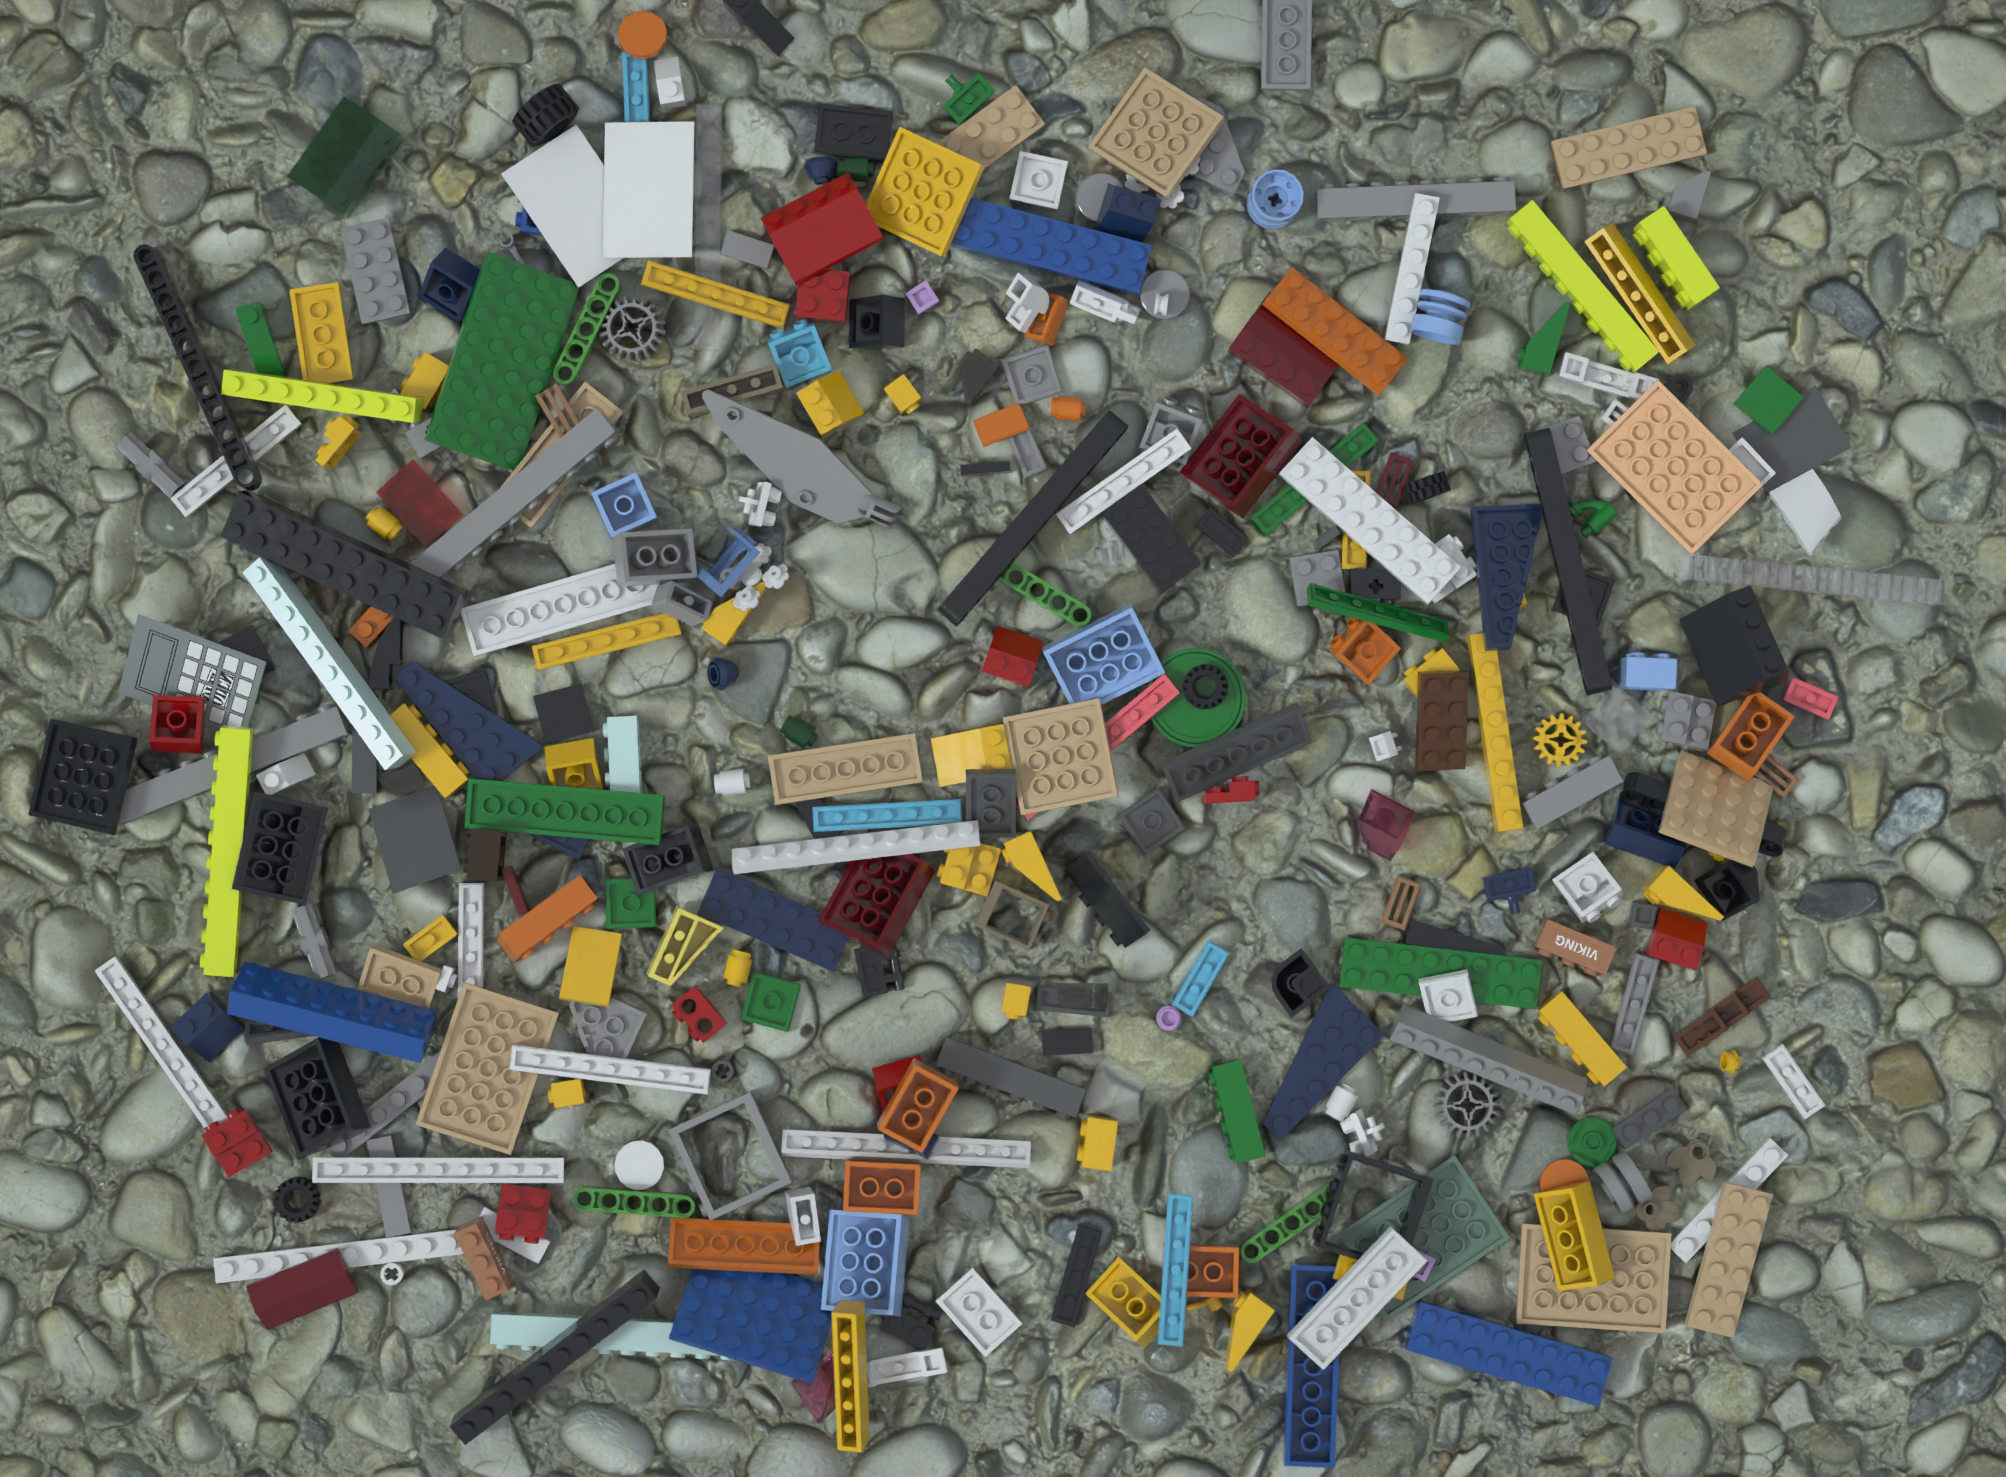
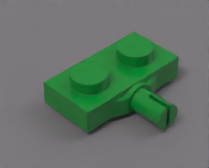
[943,73,995,126]

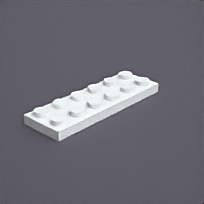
[1287,1226,1427,1370]

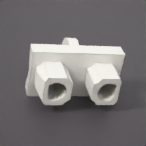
[738,482,782,527]
[1340,1108,1385,1156]

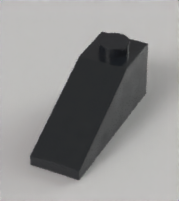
[722,0,795,57]

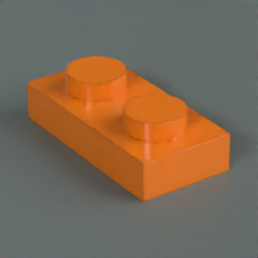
[348,606,393,648]

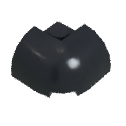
[1271,948,1330,1018]

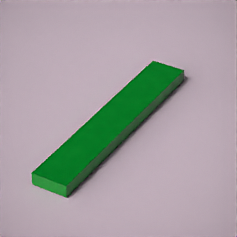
[1250,422,1379,536]
[1307,583,1449,643]

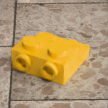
[315,413,363,471]
[936,843,1001,896]

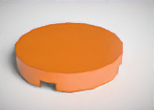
[618,11,668,60]
[1539,1159,1589,1191]

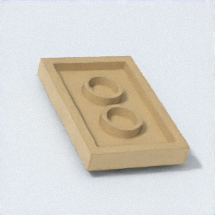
[357,944,442,1009]

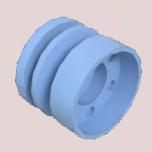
[1247,169,1304,230]
[1409,289,1471,345]

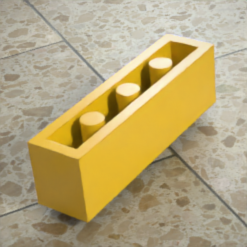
[390,703,470,799]
[1536,991,1627,1087]

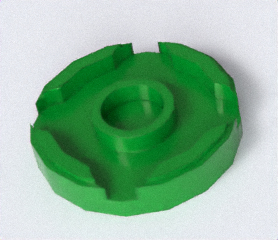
[1567,1117,1617,1167]

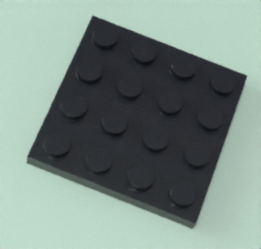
[28,718,138,836]

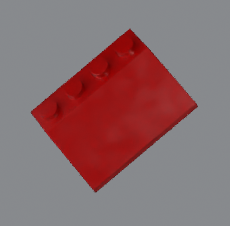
[761,173,884,285]

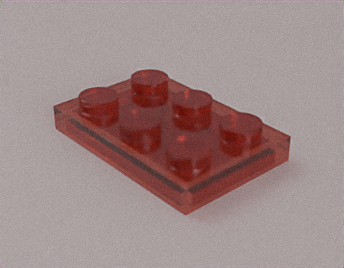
[376,459,464,547]

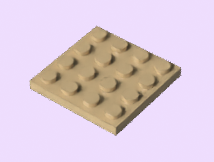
[1088,68,1225,200]
[1003,698,1119,815]
[1659,750,1773,867]

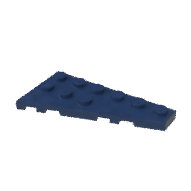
[1470,504,1542,651]
[394,661,545,781]
[1262,982,1385,1141]

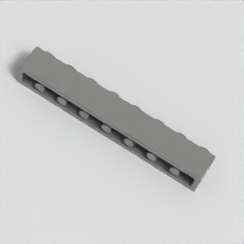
[1315,177,1516,222]
[1390,1004,1588,1114]

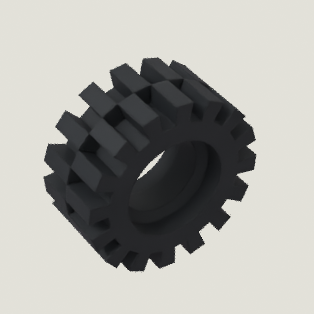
[1403,471,1451,505]
[1183,664,1228,710]
[273,1177,321,1223]

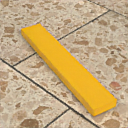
[641,260,790,328]
[532,613,682,670]

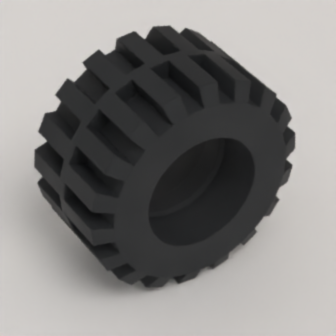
[512,84,579,147]

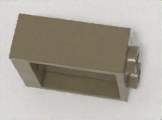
[975,881,1052,950]

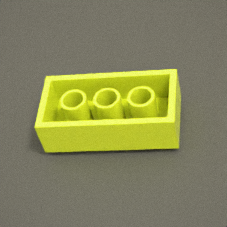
[1632,206,1720,311]

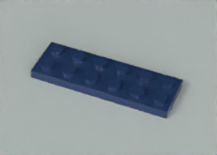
[697,868,849,972]

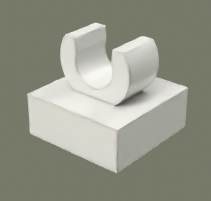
[1369,731,1402,761]

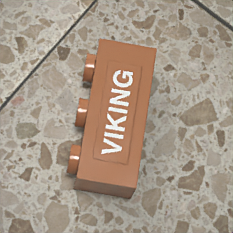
[1533,919,1617,977]
[454,1216,514,1300]

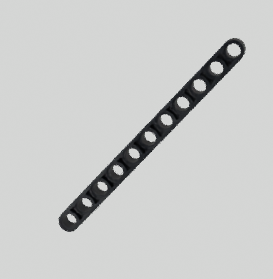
[133,244,262,491]
[937,410,1129,627]
[1524,427,1612,696]

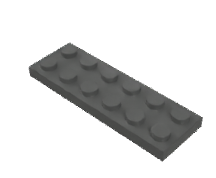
[1160,702,1312,803]

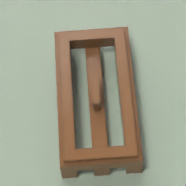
[535,383,579,438]
[1754,755,1799,799]
[1381,875,1421,931]

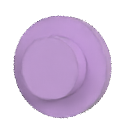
[1156,1006,1181,1031]

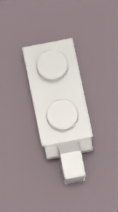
[1070,280,1140,324]

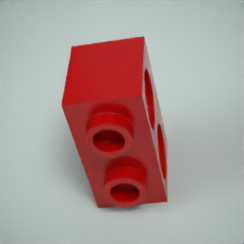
[672,985,727,1043]

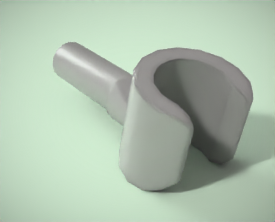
[499,233,526,265]

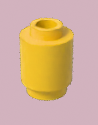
[365,506,404,542]
[723,949,752,987]

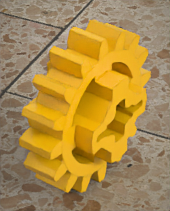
[1532,713,1587,767]

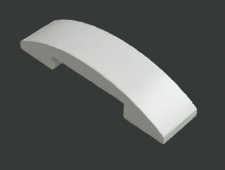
[1559,352,1659,400]
[867,1347,948,1388]

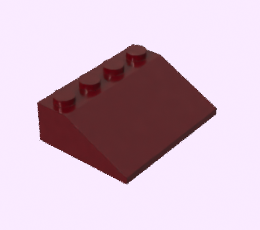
[1227,292,1338,409]
[1180,394,1302,519]
[818,854,935,958]

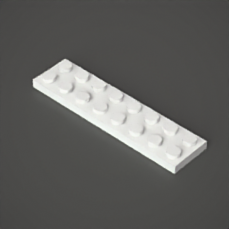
[1279,437,1461,605]
[461,564,660,657]

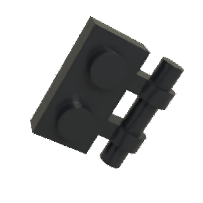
[854,945,905,998]
[880,1293,943,1350]

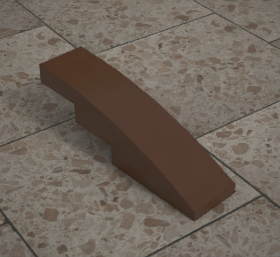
[1673,976,1771,1057]

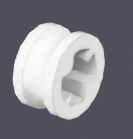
[1154,292,1169,316]
[380,1262,404,1285]

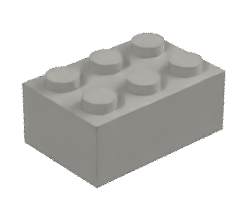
[613,529,697,587]

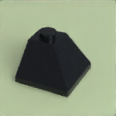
[1694,858,1760,921]

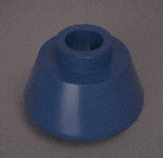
[803,157,837,185]
[707,657,739,691]

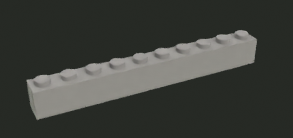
[410,408,620,580]
[118,704,351,826]

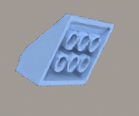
[1043,603,1165,704]
[821,1209,909,1317]

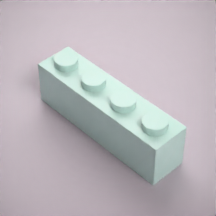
[603,716,642,793]

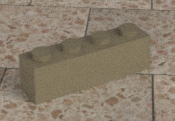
[681,364,784,418]

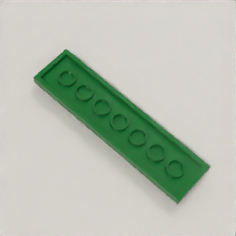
[465,778,665,845]
[1339,937,1542,1009]

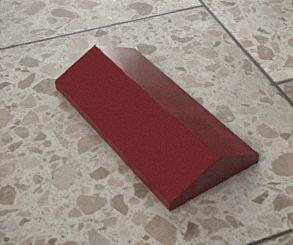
[246,1248,359,1330]

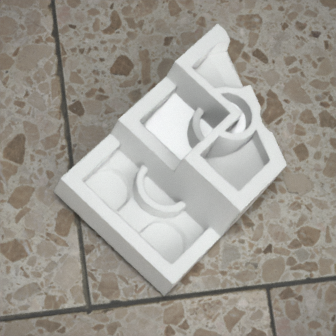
[1769,469,1841,556]

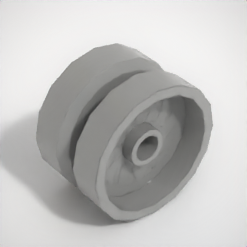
[1593,1151,1653,1215]

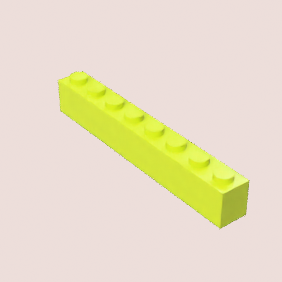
[1507,200,1659,373]
[221,369,424,423]

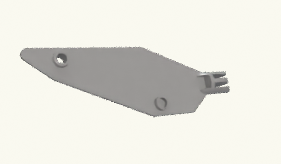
[702,390,901,529]

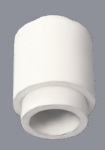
[714,769,751,796]
[1325,1083,1358,1122]

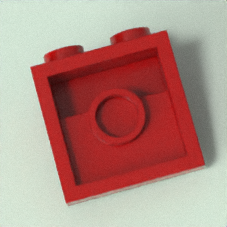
[1202,776,1260,804]
[201,1108,273,1178]
[495,1184,551,1244]

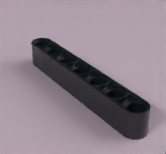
[1621,772,1787,857]

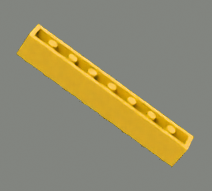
[1466,633,1523,832]

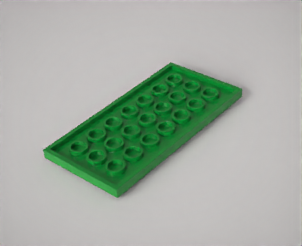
[424,251,579,471]

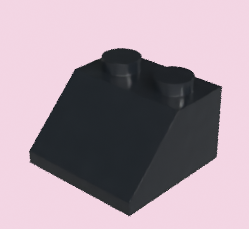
[849,295,905,349]

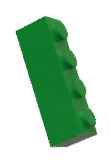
[1208,1059,1266,1164]

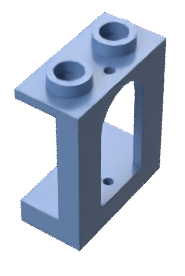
[696,525,761,597]

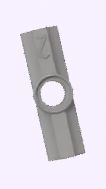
[117,432,186,498]
[291,903,337,980]

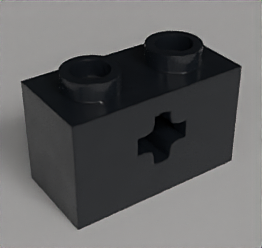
[1349,568,1401,605]

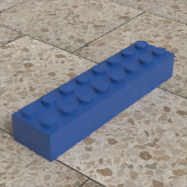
[950,198,1152,296]
[227,962,437,1063]
[1283,1262,1339,1468]
[1404,1300,1613,1407]

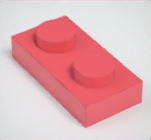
[1782,677,1839,720]

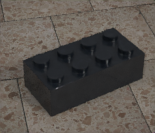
[1101,484,1201,595]

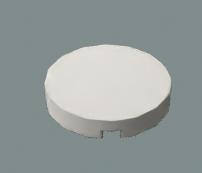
[615,1140,664,1190]

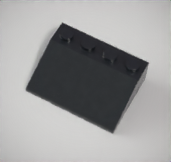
[1679,585,1789,707]
[232,791,328,905]
[1063,851,1151,948]
[265,1037,371,1159]

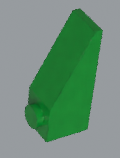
[236,301,285,376]
[1516,302,1570,377]

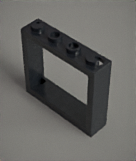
[1312,1149,1434,1260]

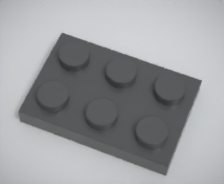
[966,769,1016,838]

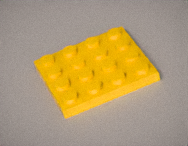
[866,126,985,257]

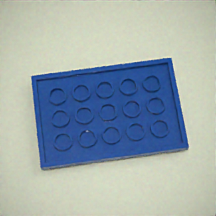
[669,1269,832,1384]

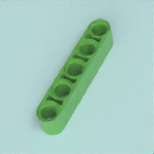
[553,273,622,387]
[997,563,1091,627]
[1239,1182,1345,1263]
[573,1186,697,1218]

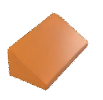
[1024,292,1069,346]
[973,403,1029,447]

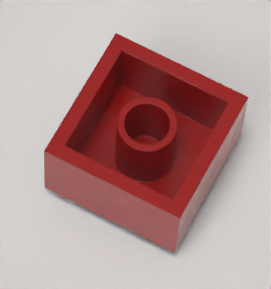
[795,270,850,325]

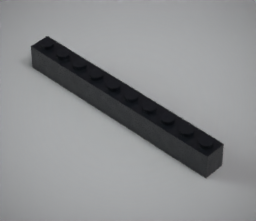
[449,1270,660,1445]

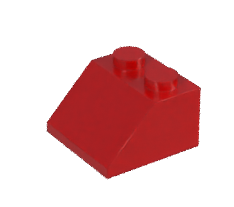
[982,626,1044,688]
[149,695,205,754]
[1644,907,1707,971]
[872,1055,922,1111]

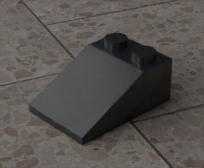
[622,823,714,895]

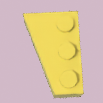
[646,905,724,986]

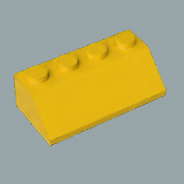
[1534,1181,1615,1291]

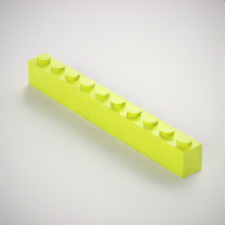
[200,725,254,977]

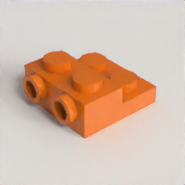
[1328,617,1401,685]

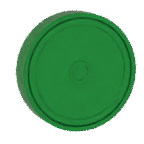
[1147,648,1246,747]

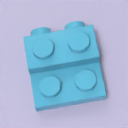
[767,319,832,388]

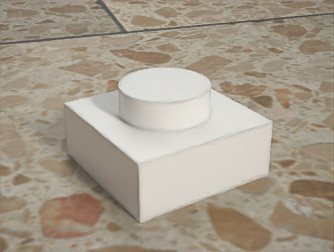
[435,965,458,992]

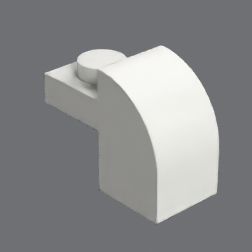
[1005,272,1049,333]

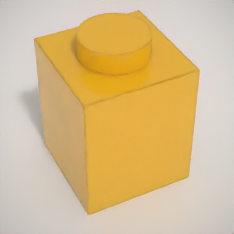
[884,374,922,415]
[1001,982,1031,1020]
[548,1078,587,1108]

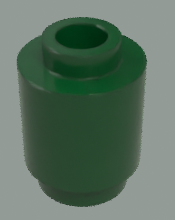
[838,157,875,182]
[780,715,818,749]

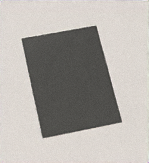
[1733,386,1851,495]
[368,786,461,894]

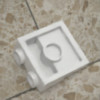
[1432,534,1477,604]
[1552,852,1623,923]

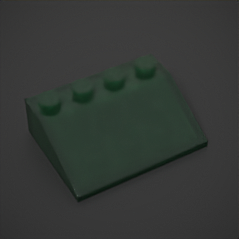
[287,97,405,219]

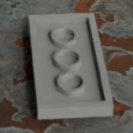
[1261,0,1312,91]
[340,217,411,325]

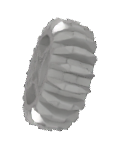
[599,295,666,363]
[1433,1071,1501,1138]

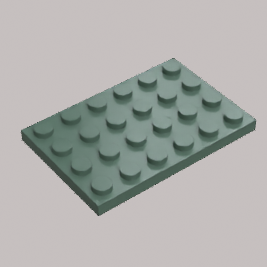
[1330,1154,1510,1321]

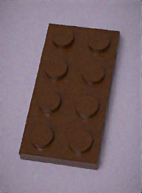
[1415,670,1469,771]

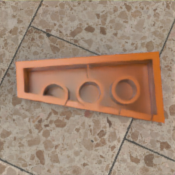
[496,875,598,963]

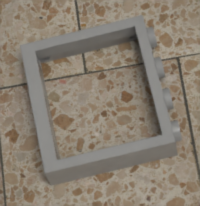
[667,1091,793,1221]

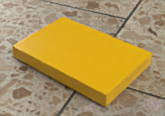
[559,926,622,1007]

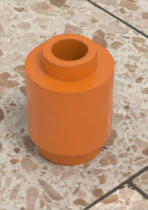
[1050,395,1086,422]

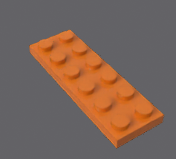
[1262,267,1408,396]
[668,1218,820,1275]

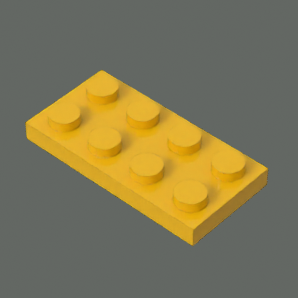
[289,282,354,384]

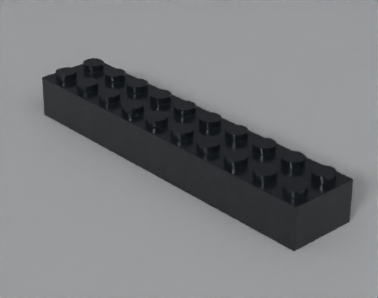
[221,490,469,639]

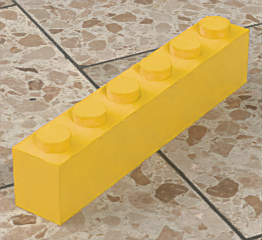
[1584,223,1696,364]
[832,1300,870,1452]

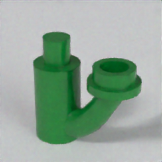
[1568,500,1618,538]

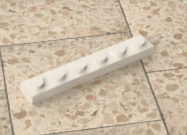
[1384,193,1440,344]
[170,404,303,518]
[1056,428,1192,534]
[1671,1137,1788,1263]

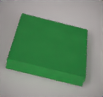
[1733,366,1804,436]
[605,878,657,929]
[741,971,801,1032]

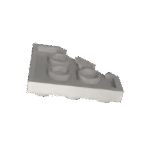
[1188,97,1245,196]
[569,997,648,1059]

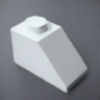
[654,57,687,110]
[256,753,316,796]
[785,1186,821,1246]

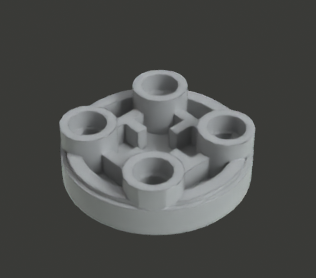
[1077,173,1124,224]
[1140,269,1190,320]

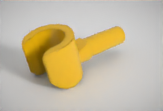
[1186,1297,1223,1312]

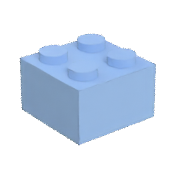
[591,472,659,539]
[1618,652,1677,691]

